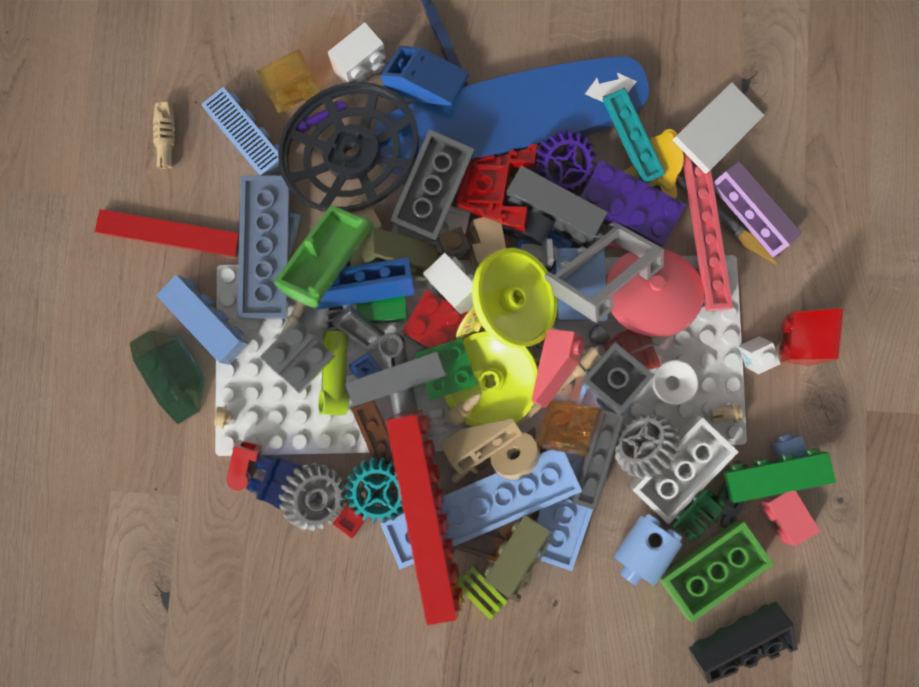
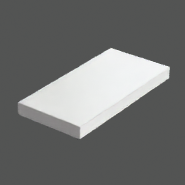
[673,83,764,174]

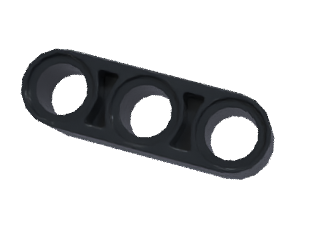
[502,204,555,246]

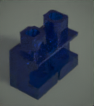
[246,455,303,511]

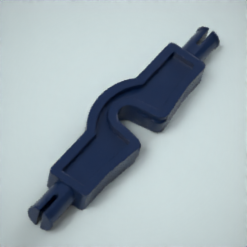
[421,0,468,87]

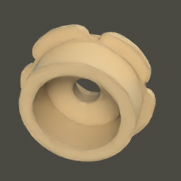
[214,405,232,429]

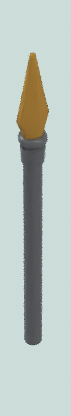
[675,173,778,265]

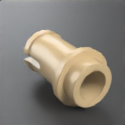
[709,403,743,424]

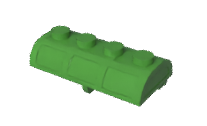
[274,205,373,307]

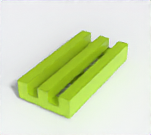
[457,565,508,620]

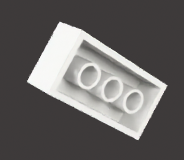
[627,414,738,524]

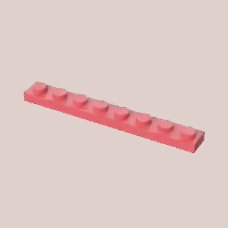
[678,127,733,311]

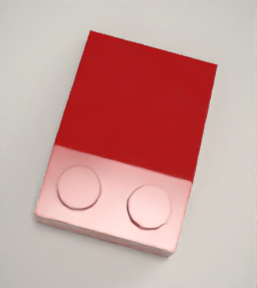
[779,308,844,366]

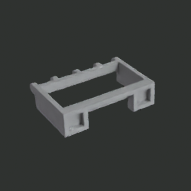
[544,221,664,323]

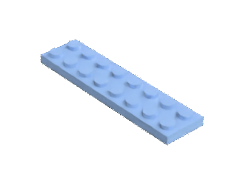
[535,369,628,571]
[380,445,582,569]

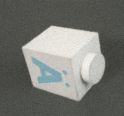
[738,336,780,374]

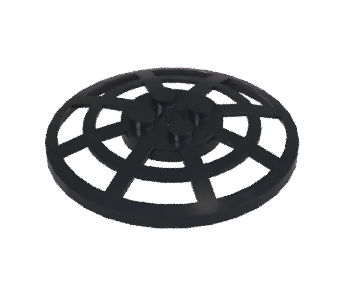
[278,82,420,213]

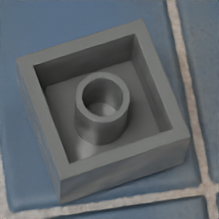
[581,342,655,416]

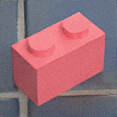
[761,491,820,546]

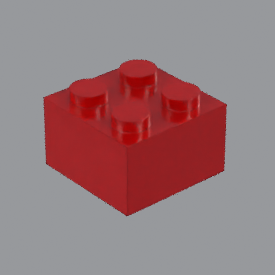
[402,290,467,349]

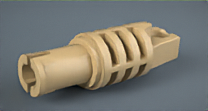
[153,102,175,169]

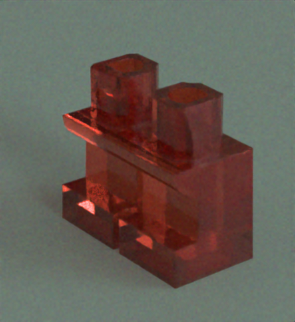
[603,329,661,370]

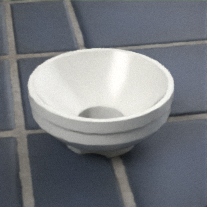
[652,360,698,405]

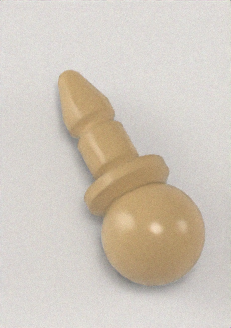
[447,393,482,425]

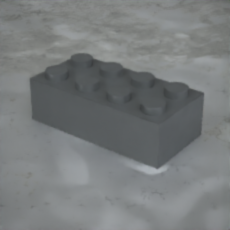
[390,129,474,242]
[505,166,608,248]

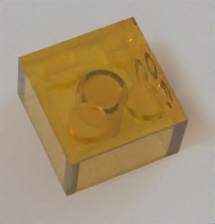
[256,49,319,113]

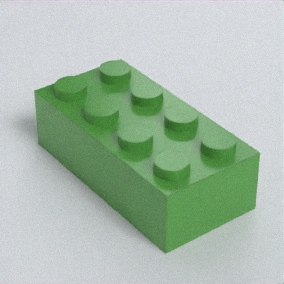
[660,520,774,622]

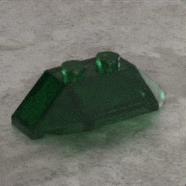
[130,330,206,425]

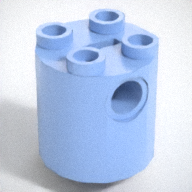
[612,514,683,587]

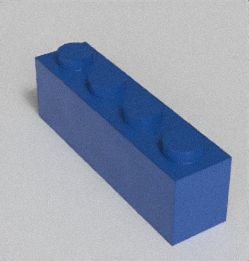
[315,257,415,310]

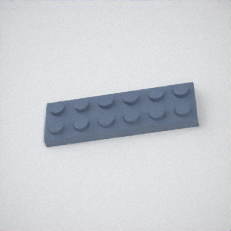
[237,176,290,319]

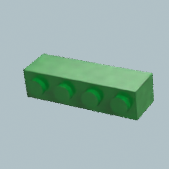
[723,448,836,503]

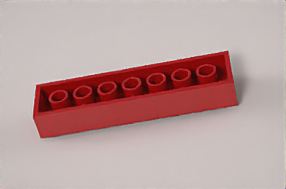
[386,409,464,626]

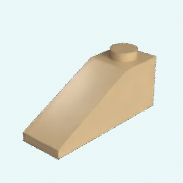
[440,419,523,475]

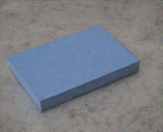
[555,248,608,321]

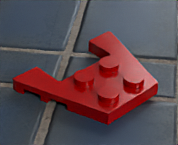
[456,144,538,231]

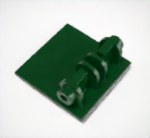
[672,489,726,541]

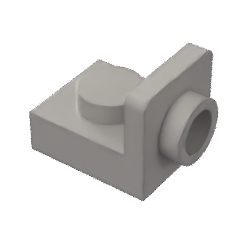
[521,238,557,269]

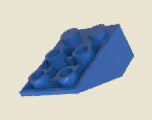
[381,45,469,106]

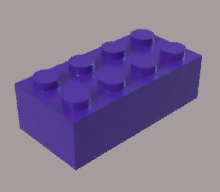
[580,160,686,248]

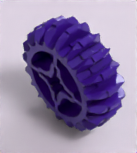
[533,129,597,193]

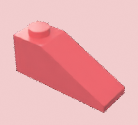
[531,329,585,408]

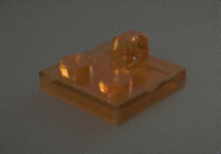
[537,400,599,457]

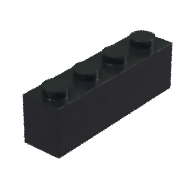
[688,601,798,684]

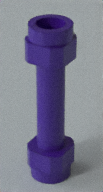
[297,99,347,133]

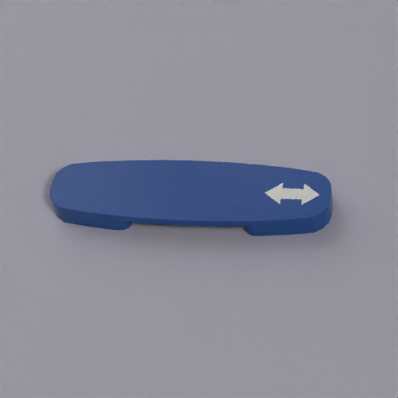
[374,56,649,175]

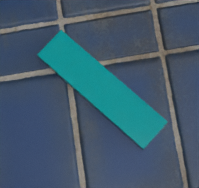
[602,87,666,183]

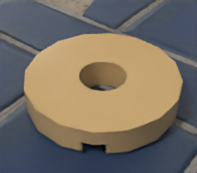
[490,432,540,480]

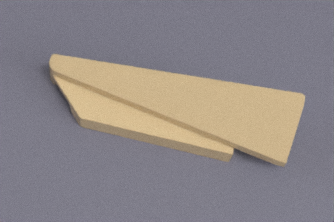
[469,217,506,273]

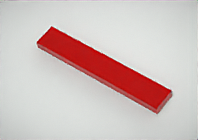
[94,209,239,258]

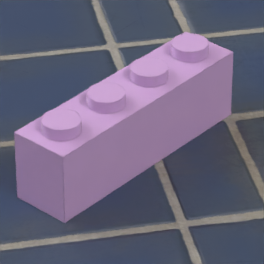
[713,162,802,257]

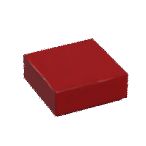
[333,504,365,538]

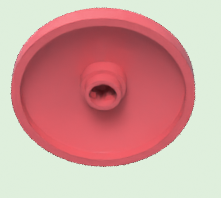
[606,249,704,337]

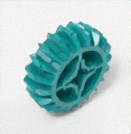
[345,457,404,524]

